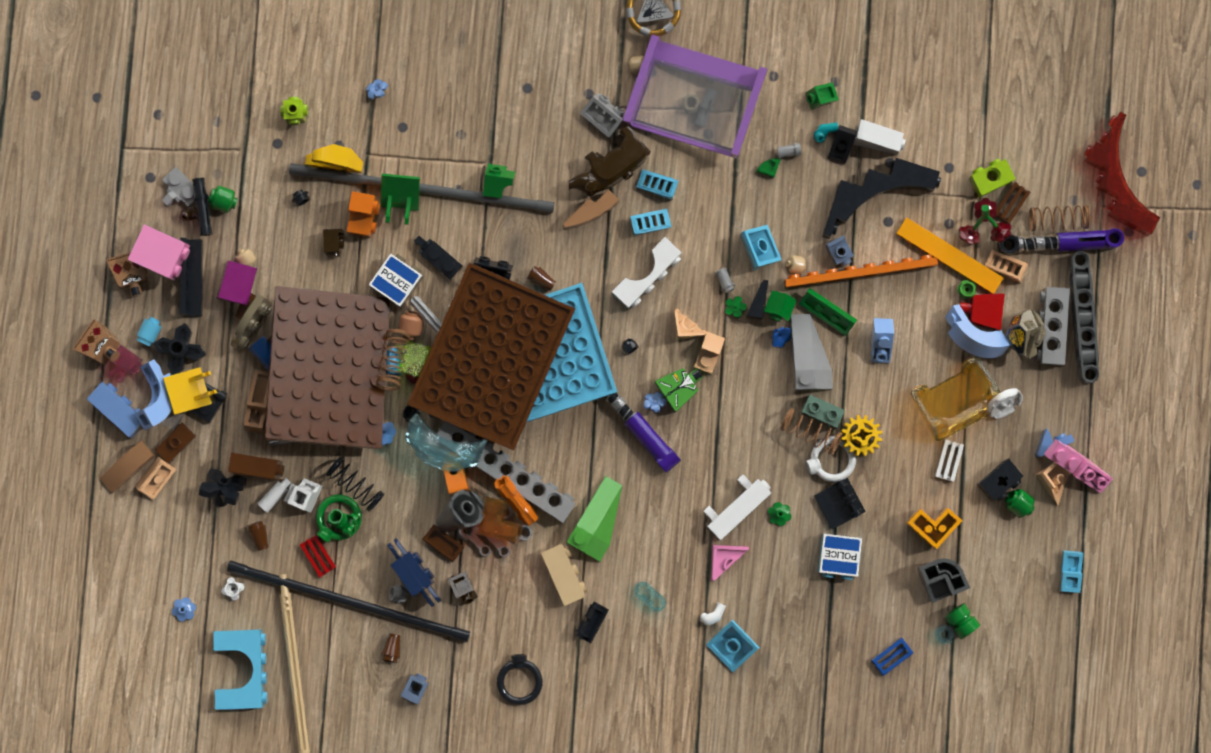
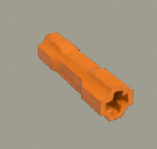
[494,476,538,526]

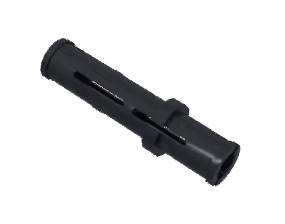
[192,177,213,236]

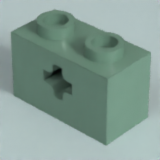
[800,395,845,429]

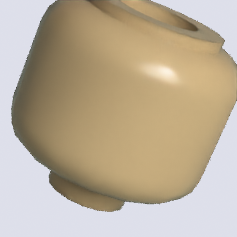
[629,56,644,75]
[235,248,256,266]
[786,255,806,275]

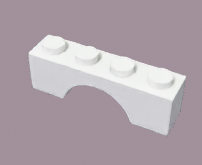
[612,237,682,309]

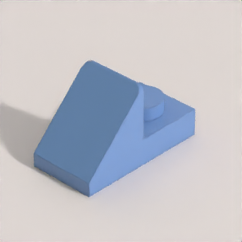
[1035,428,1074,458]

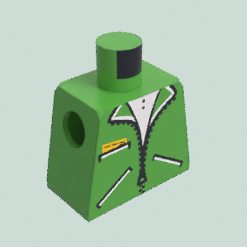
[655,368,703,412]

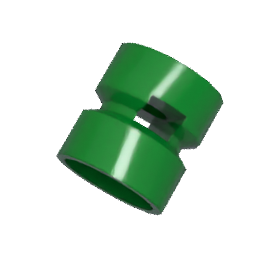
[944,603,981,639]

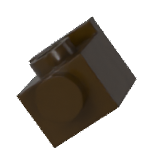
[323,229,344,257]

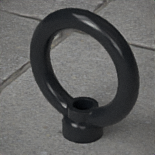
[497,654,543,705]

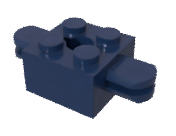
[387,538,441,607]

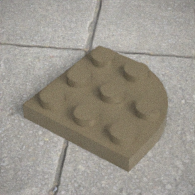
[231,294,272,352]

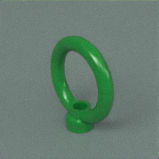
[316,494,362,543]

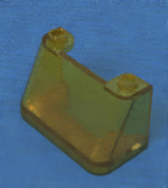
[910,356,1001,441]

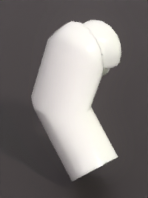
[700,602,726,626]

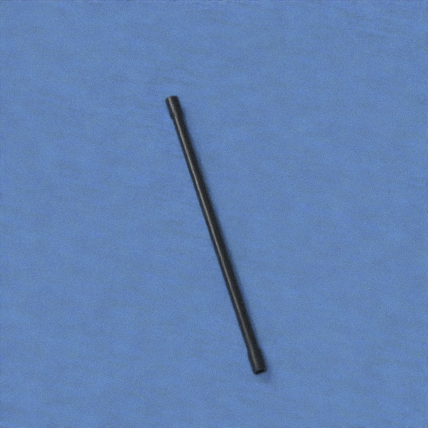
[227,560,471,642]

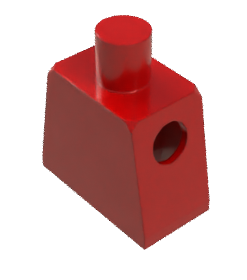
[959,293,1005,331]

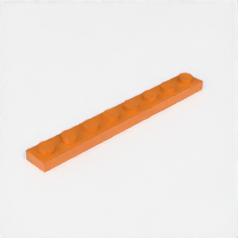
[784,255,938,289]

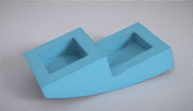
[1060,550,1083,593]

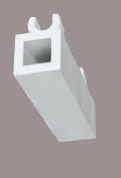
[704,474,771,540]

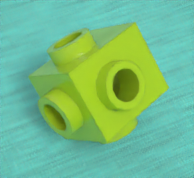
[280,97,308,125]

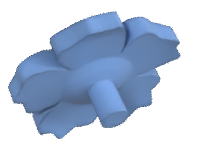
[366,79,388,100]
[644,392,667,413]

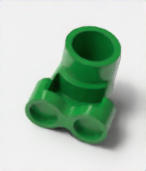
[327,509,361,537]

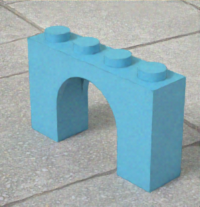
[213,629,268,710]

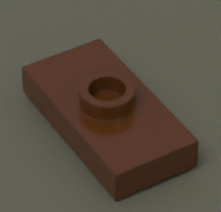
[155,423,196,463]

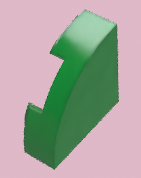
[756,158,781,178]

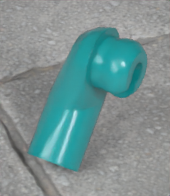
[813,122,838,143]

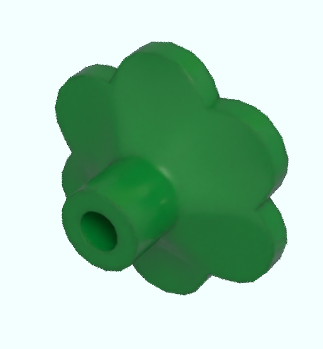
[768,502,792,526]

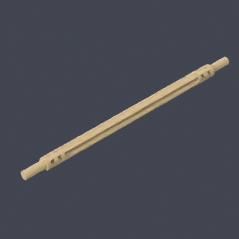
[279,574,310,753]

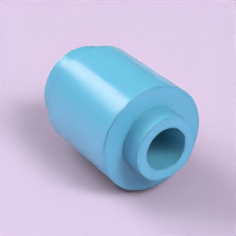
[137,317,162,346]

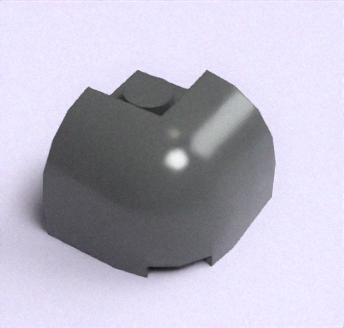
[917,558,970,603]

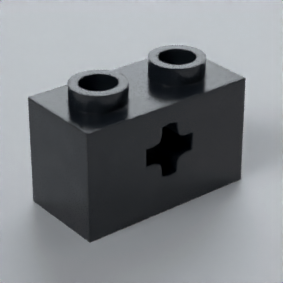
[977,459,1023,502]

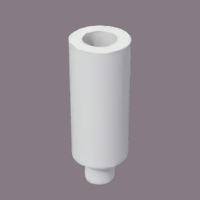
[257,477,291,513]

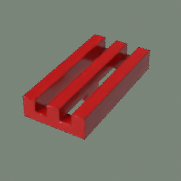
[300,535,336,577]

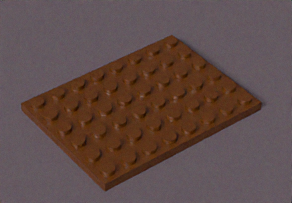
[407,263,576,451]
[265,286,390,450]

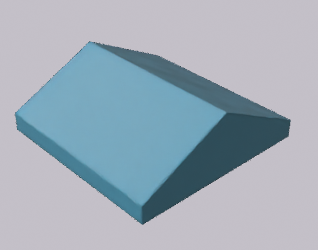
[706,620,760,672]

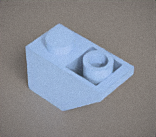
[871,318,894,363]

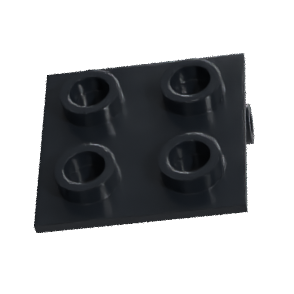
[814,478,866,529]

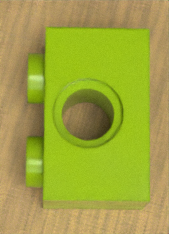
[969,158,1016,198]

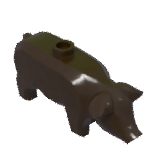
[569,126,651,196]

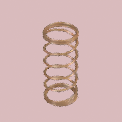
[1029,205,1090,232]
[376,329,410,391]
[780,408,842,455]

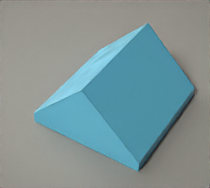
[740,225,782,271]

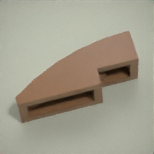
[563,189,619,230]
[243,370,269,434]
[100,441,156,493]

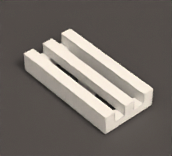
[935,440,964,482]

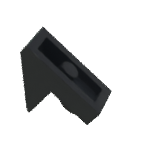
[827,125,857,164]

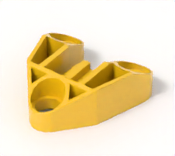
[304,144,364,173]

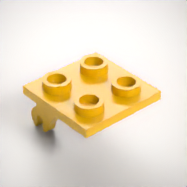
[163,367,217,415]

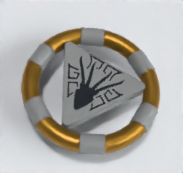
[626,0,681,37]

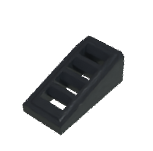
[747,280,768,320]

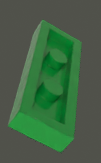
[799,288,857,336]

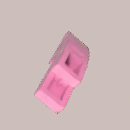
[1044,439,1113,493]

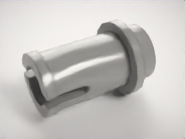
[777,142,802,159]
[715,268,735,293]

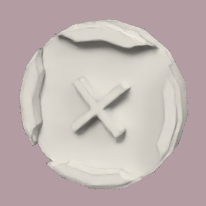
[986,388,1023,419]

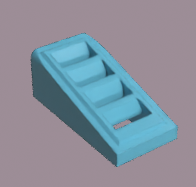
[636,169,679,200]
[630,209,672,236]

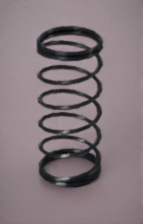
[326,457,385,512]

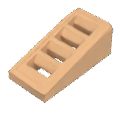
[985,249,1029,283]

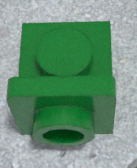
[805,82,839,110]

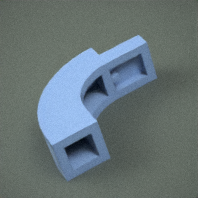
[945,304,1010,358]
[135,360,172,431]

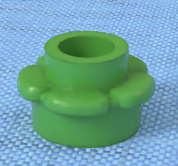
[957,280,976,299]

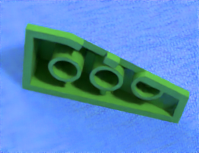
[567,476,622,561]

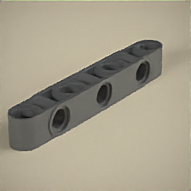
[1069,251,1099,384]

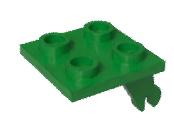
[381,173,420,225]

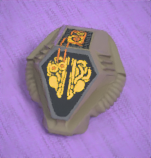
[1006,310,1046,361]

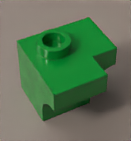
[483,164,515,198]

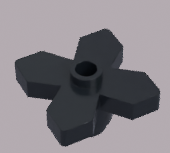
[154,323,206,375]
[198,468,247,507]

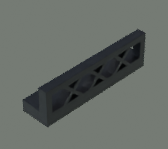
[180,238,203,316]

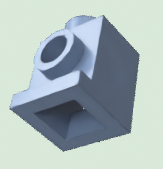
[825,235,854,267]
[401,673,429,705]

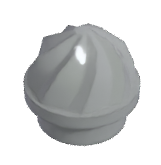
[389,585,409,604]

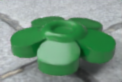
[725,296,747,318]

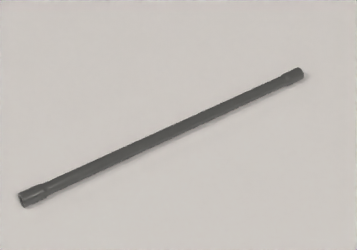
[289,163,555,213]

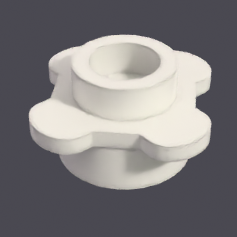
[222,578,244,600]

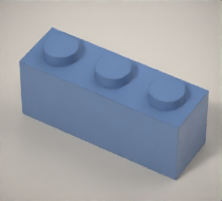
[87,382,143,438]

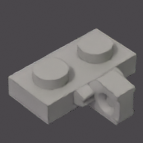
[162,167,196,208]

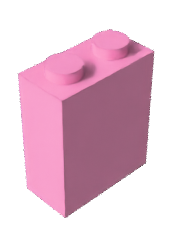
[128,225,190,280]

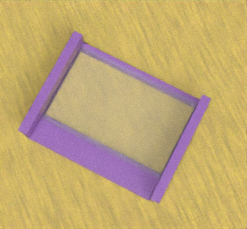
[623,35,768,159]

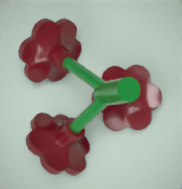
[958,198,1012,245]

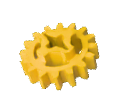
[840,415,882,457]

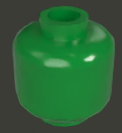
[208,186,238,213]
[1005,489,1035,518]

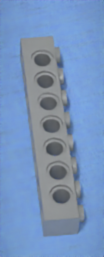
[434,421,576,523]

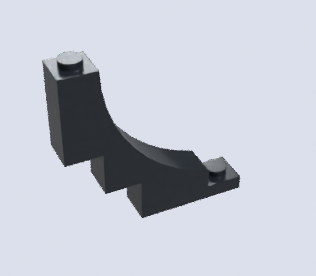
[822,158,941,239]

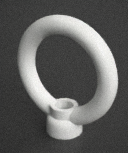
[806,436,856,482]

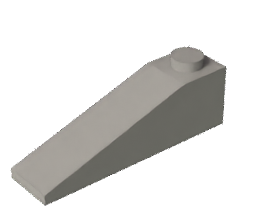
[791,314,833,391]

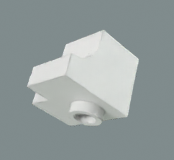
[284,478,323,512]

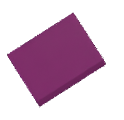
[216,260,257,305]

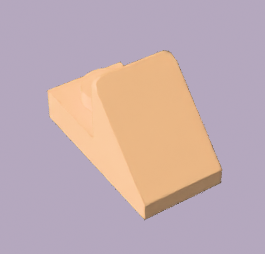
[694,332,725,374]

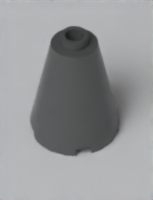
[436,490,484,532]

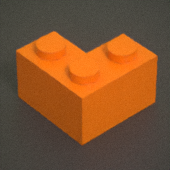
[347,191,380,238]

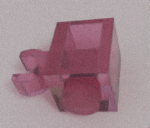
[109,345,143,383]

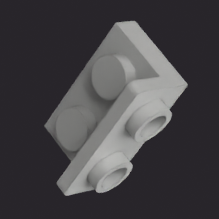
[580,93,624,137]

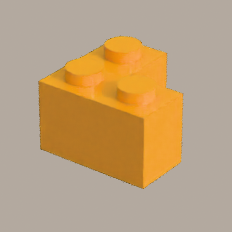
[905,508,962,549]

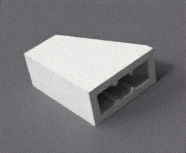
[853,119,906,155]

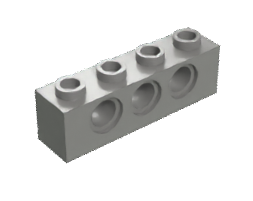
[1036,287,1070,366]

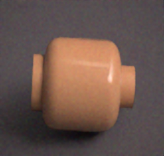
[398,311,424,340]

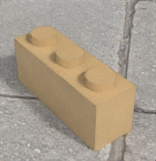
[541,544,588,606]

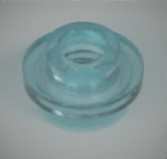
[935,625,954,644]

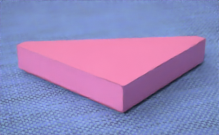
[711,545,749,581]

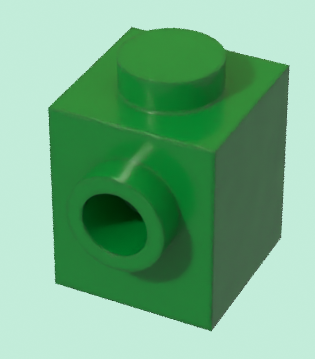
[764,290,797,322]

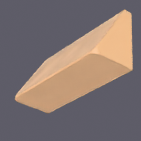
[135,456,176,500]

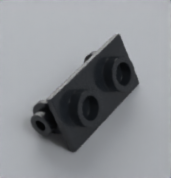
[473,256,513,280]
[576,602,609,644]

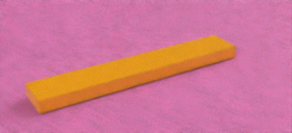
[896,217,1004,294]

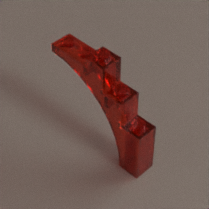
[1084,112,1160,237]

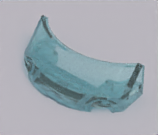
[405,413,488,471]

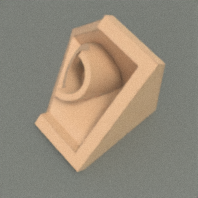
[674,309,707,340]
[1036,462,1071,506]

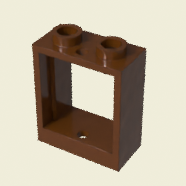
[228,452,284,480]

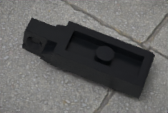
[414,236,463,281]

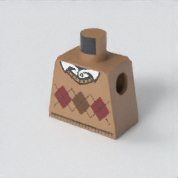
[106,252,148,297]
[72,319,120,365]

